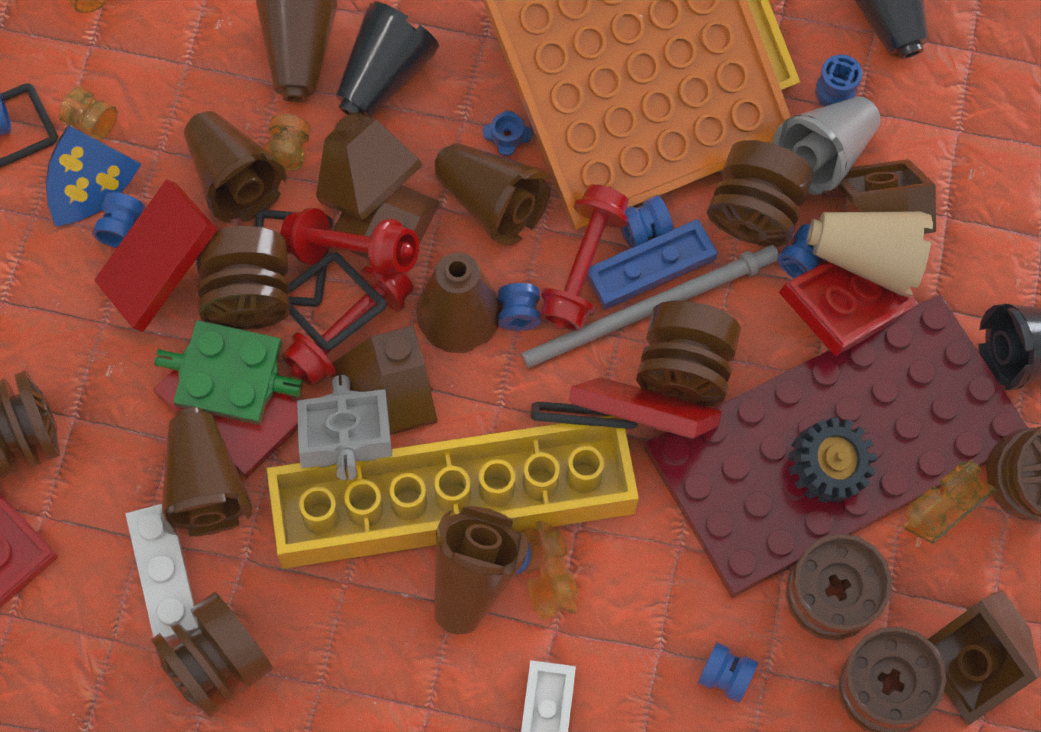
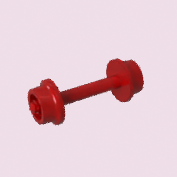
[540,184,629,331]
[280,207,419,277]
[282,266,414,386]

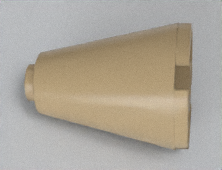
[807,211,933,297]

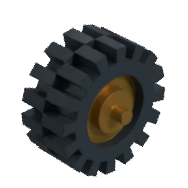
[788,418,877,503]

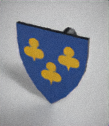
[45,124,141,227]

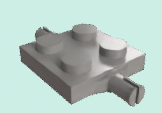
[297,375,392,481]

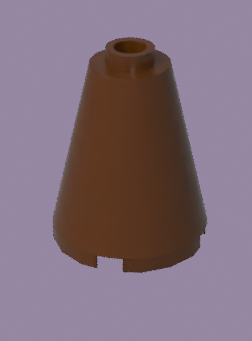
[256,0,338,102]
[184,111,287,223]
[435,143,551,246]
[416,253,501,353]
[161,407,252,536]
[434,506,528,634]

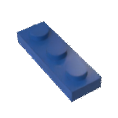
[586,219,718,310]

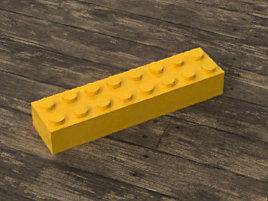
[267,416,639,569]

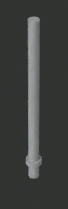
[521,245,779,369]

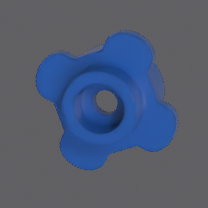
[483,111,532,156]

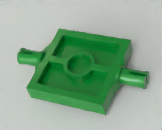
[154,320,303,425]

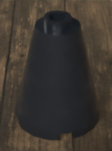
[854,0,929,59]
[336,1,440,117]
[979,303,1041,390]

